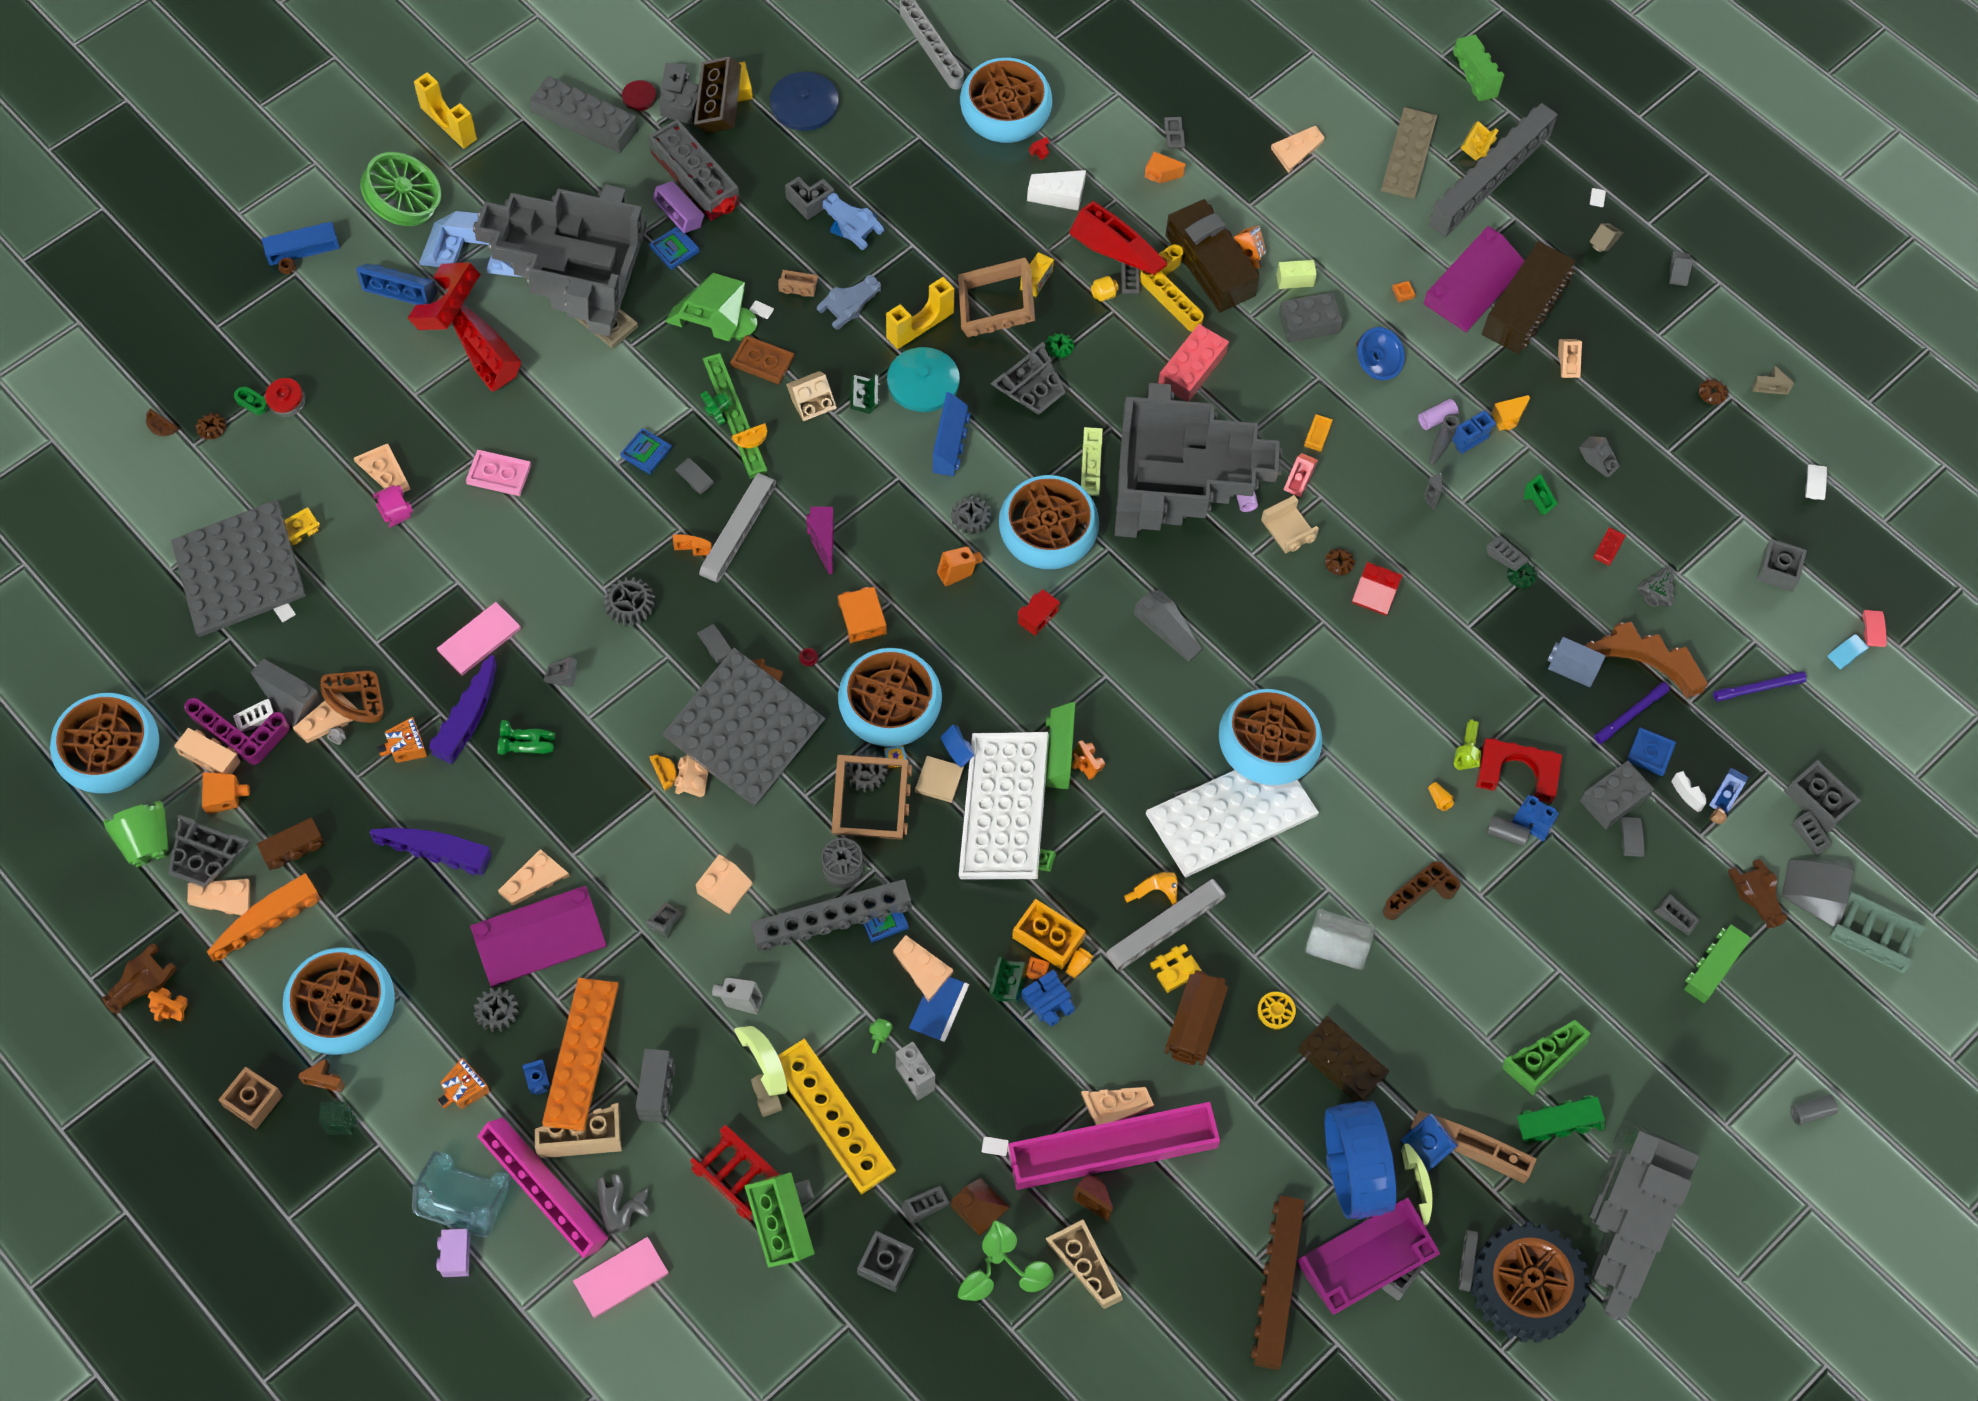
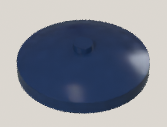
[770,72,839,131]

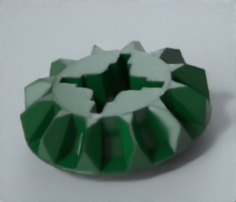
[1507,562,1537,588]

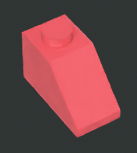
[1284,453,1318,497]

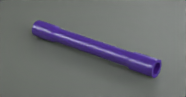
[1713,671,1807,702]
[1594,682,1670,745]

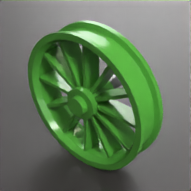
[360,152,441,226]

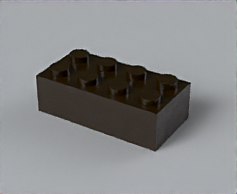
[694,56,742,134]
[1298,1016,1390,1102]

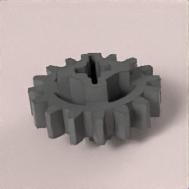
[951,496,991,535]
[845,750,887,792]
[474,987,519,1032]

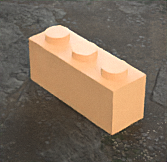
[174,728,241,774]

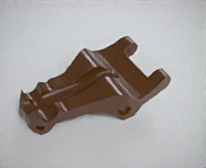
[1728,859,1787,928]
[102,944,177,1014]

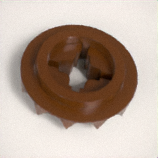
[1699,378,1728,405]
[195,413,226,440]
[1325,547,1355,575]

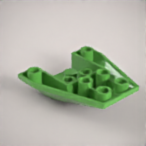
[665,273,745,342]

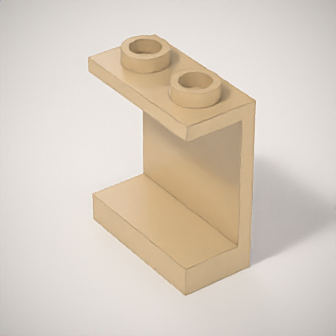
[1261,495,1319,554]

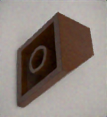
[1073,1174,1113,1222]
[951,1178,1010,1237]

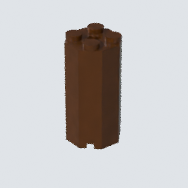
[1164,970,1228,1065]

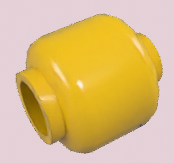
[1091,276,1118,302]

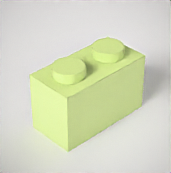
[1276,260,1317,289]

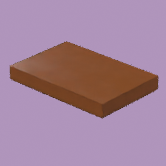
[730,335,795,385]

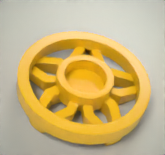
[1257,992,1296,1030]

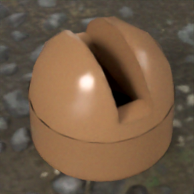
[1709,807,1727,824]

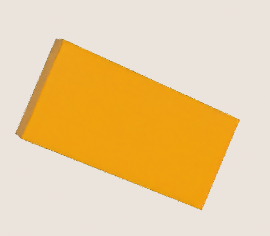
[1304,414,1333,452]

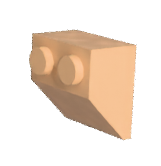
[696,854,753,914]

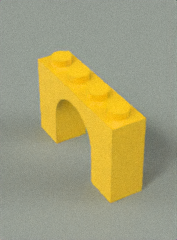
[414,72,477,149]
[886,277,954,350]

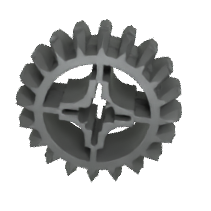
[603,577,655,626]

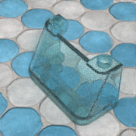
[412,1151,512,1237]

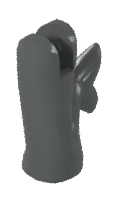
[597,1174,649,1235]

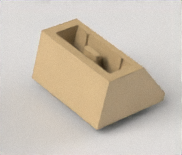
[786,371,837,421]

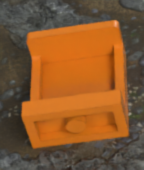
[838,587,887,643]

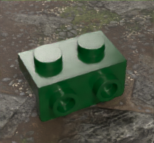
[850,374,880,414]
[989,957,1028,1002]

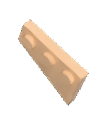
[354,443,411,493]
[293,693,357,743]
[498,849,569,906]
[187,879,251,916]
[893,935,953,1002]

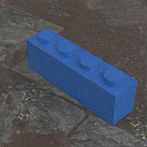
[262,222,340,265]

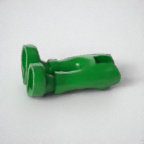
[498,720,555,755]

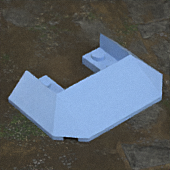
[419,211,522,277]

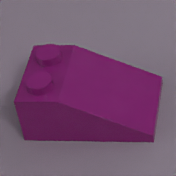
[806,507,834,574]

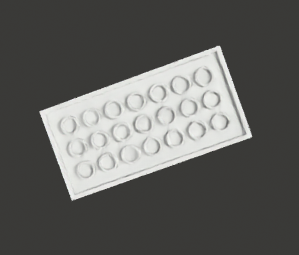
[959,732,1049,879]
[1146,770,1319,878]

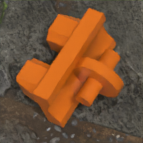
[1071,740,1105,780]
[148,988,188,1022]

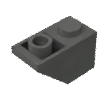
[1579,436,1620,477]

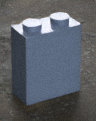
[1547,637,1606,687]

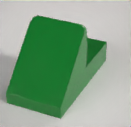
[1524,474,1558,515]

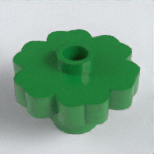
[700,391,732,426]

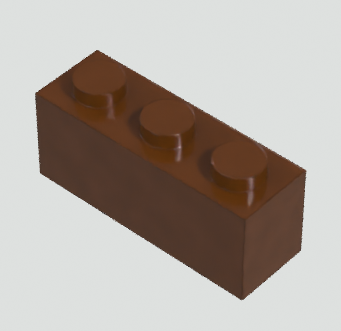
[257,817,325,870]

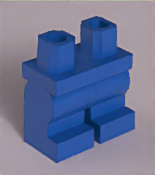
[1452,410,1496,454]
[1511,795,1559,842]
[1022,969,1075,1027]

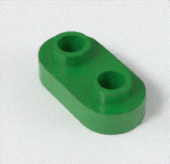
[234,387,268,415]

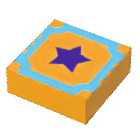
[884,745,906,768]

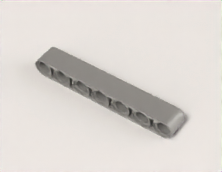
[900,0,964,90]
[699,473,776,583]
[1105,879,1226,971]

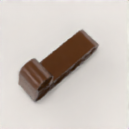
[1383,861,1460,920]

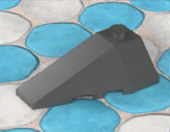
[1134,590,1202,662]
[251,659,321,727]

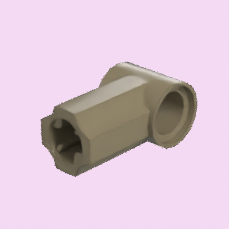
[751,1074,782,1117]

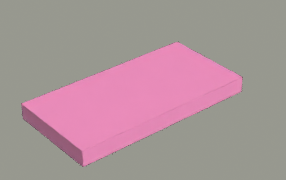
[437,602,521,676]
[573,1237,669,1319]

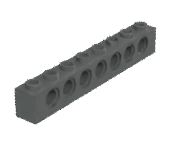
[750,879,912,951]

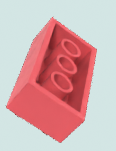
[1158,324,1229,402]

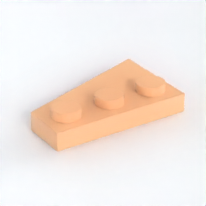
[1271,126,1325,173]
[1081,1087,1154,1125]

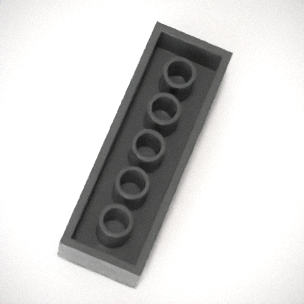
[529,76,638,153]

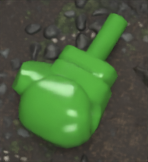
[869,1018,893,1054]

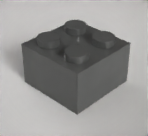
[1756,539,1807,592]
[857,1231,914,1293]

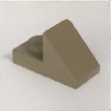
[1752,366,1793,395]

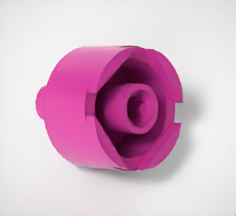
[373,485,413,528]

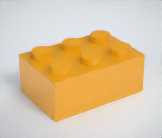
[1012,899,1085,970]

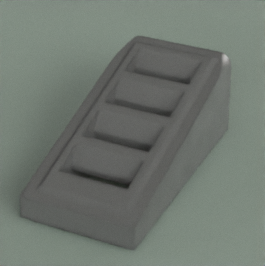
[1121,262,1140,294]
[1487,536,1528,572]
[1791,811,1832,856]
[1654,894,1699,935]
[902,1186,950,1224]
[1382,1264,1425,1301]

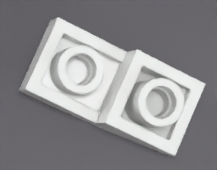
[1805,464,1827,500]
[1672,771,1706,812]

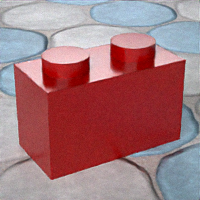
[1018,589,1060,636]

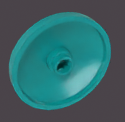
[887,347,960,412]

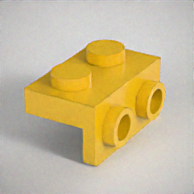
[1461,121,1499,161]
[285,507,320,546]

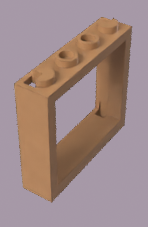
[958,258,1035,337]
[831,755,912,840]

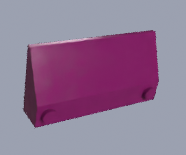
[1423,226,1524,333]
[470,886,607,987]
[1296,1198,1440,1315]

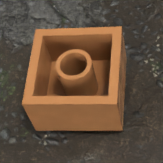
[219,1067,283,1129]

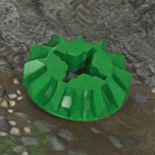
[1045,332,1074,358]

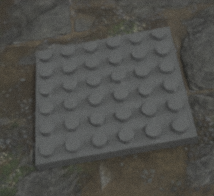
[171,500,306,637]
[662,648,825,807]

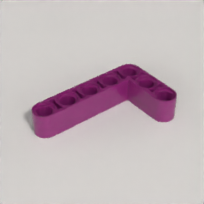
[184,698,290,765]

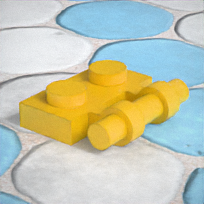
[1150,944,1201,993]

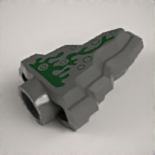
[1637,566,1675,607]

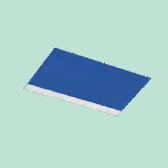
[909,977,969,1042]

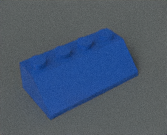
[356,263,437,305]
[933,392,971,476]

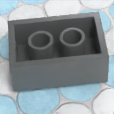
[1279,292,1342,343]
[1785,760,1861,833]
[1580,761,1654,830]
[636,1049,675,1123]

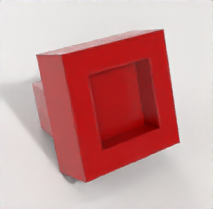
[1028,137,1050,160]

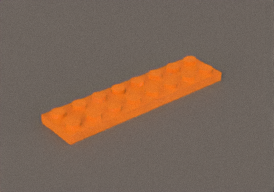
[542,978,619,1131]

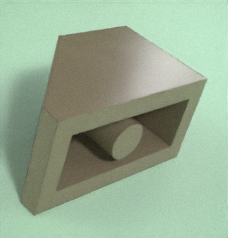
[1590,223,1624,252]

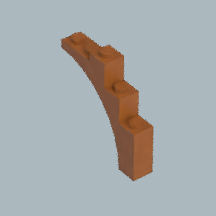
[1585,622,1708,699]

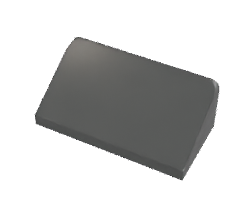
[1424,473,1442,510]

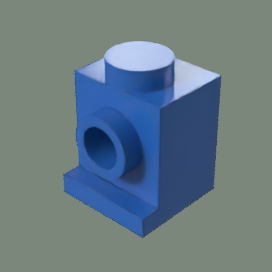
[522,1059,551,1095]

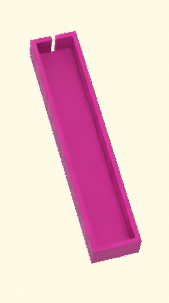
[1007,1102,1220,1190]

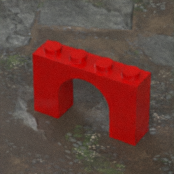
[407,262,481,330]
[1475,738,1562,804]

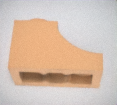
[1558,339,1582,378]

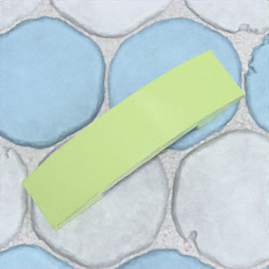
[1081,427,1103,496]
[734,1026,787,1096]
[1401,1144,1432,1228]

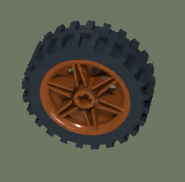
[1470,1222,1590,1343]

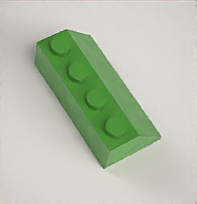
[1045,702,1075,789]
[745,1172,815,1268]

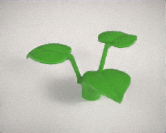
[958,1220,1055,1301]

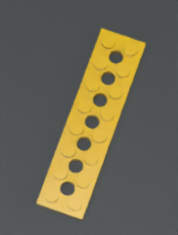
[778,1038,896,1195]

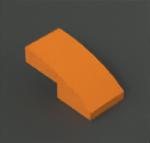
[673,535,712,556]

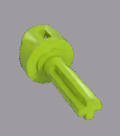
[1454,719,1482,770]

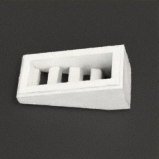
[233,699,274,733]

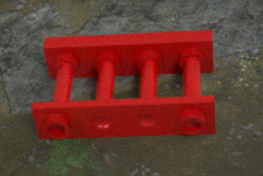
[690,1125,780,1221]

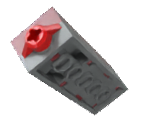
[649,119,740,221]

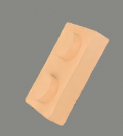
[675,755,709,797]

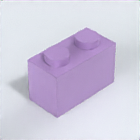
[437,1229,470,1277]

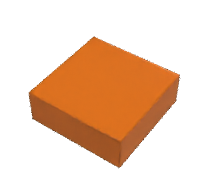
[1392,281,1415,302]
[1025,957,1050,981]

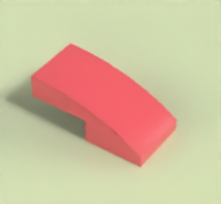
[1862,610,1886,647]

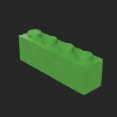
[1684,924,1751,1003]

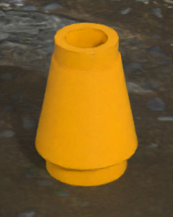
[1428,782,1454,811]
[1066,948,1093,979]

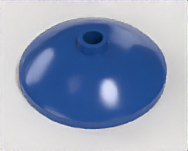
[1357,327,1405,381]

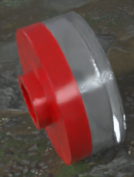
[265,378,305,417]

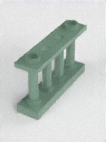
[1829,892,1926,973]

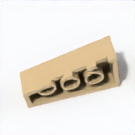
[535,1103,622,1158]
[1046,1220,1123,1309]

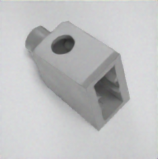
[712,978,763,1015]

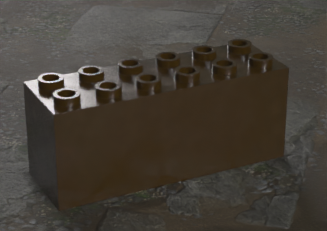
[1165,199,1260,313]
[1481,241,1576,355]

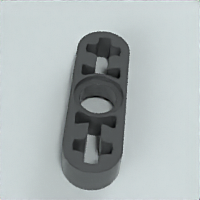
[1458,1230,1478,1292]

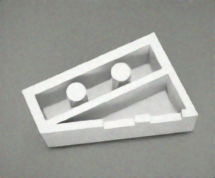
[1027,170,1086,211]

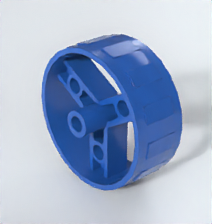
[1324,1101,1396,1220]

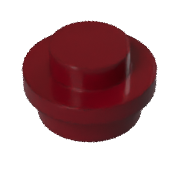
[799,648,818,667]

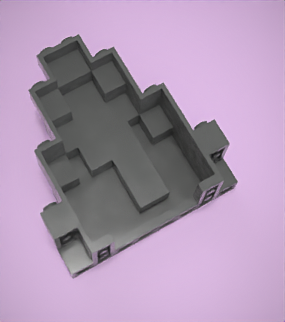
[473,184,647,337]
[1114,383,1282,538]
[1589,1120,1699,1321]

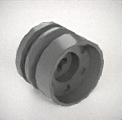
[821,838,863,889]

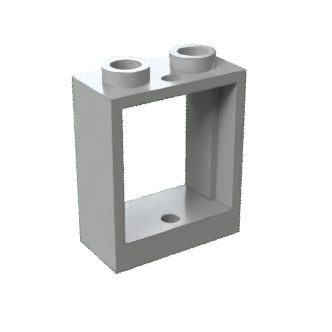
[895,1042,935,1101]

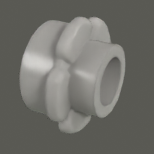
[327,727,346,745]

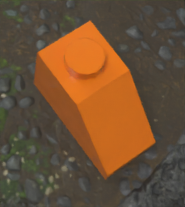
[1144,152,1186,183]

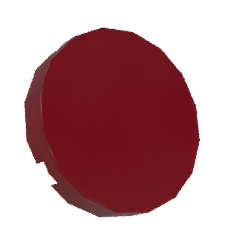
[622,80,657,111]

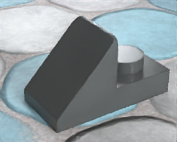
[1669,251,1693,286]
[544,657,577,687]
[647,902,682,938]

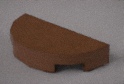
[146,408,179,436]

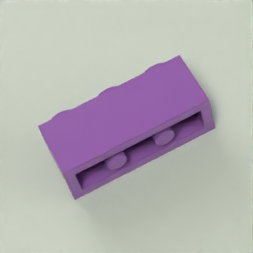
[653,181,704,233]

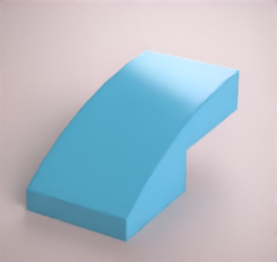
[1827,634,1869,670]

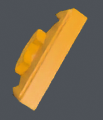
[732,423,767,448]
[649,755,677,791]

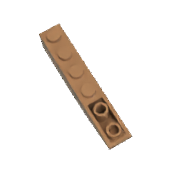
[1410,1110,1537,1184]

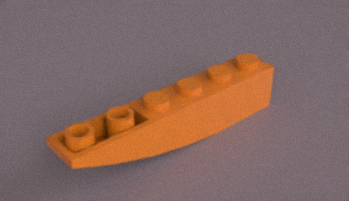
[207,873,321,962]

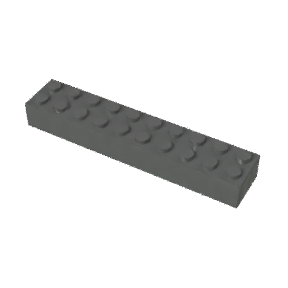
[1429,103,1558,238]

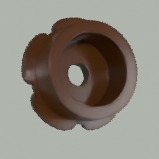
[278,258,296,275]

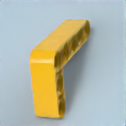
[1140,245,1204,332]

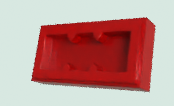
[1593,527,1626,566]

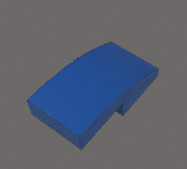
[941,724,974,768]

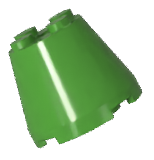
[103,801,169,867]

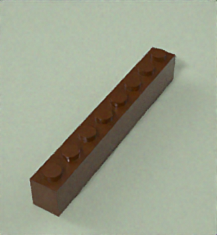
[1251,1195,1305,1370]

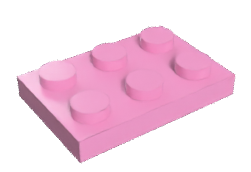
[466,450,531,496]

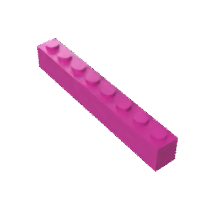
[477,1117,609,1258]

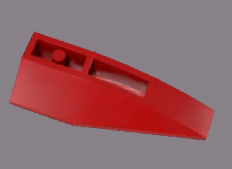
[1069,201,1167,275]
[452,304,522,392]

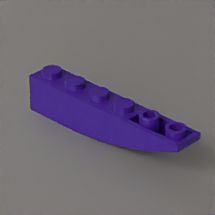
[429,655,497,765]
[370,828,492,876]

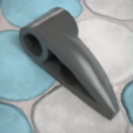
[1429,415,1459,465]

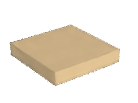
[915,756,964,803]

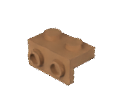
[778,270,818,297]

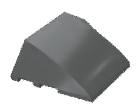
[991,342,1066,415]
[168,814,250,888]
[1781,860,1853,929]

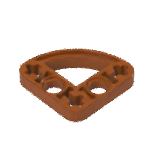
[320,671,383,723]

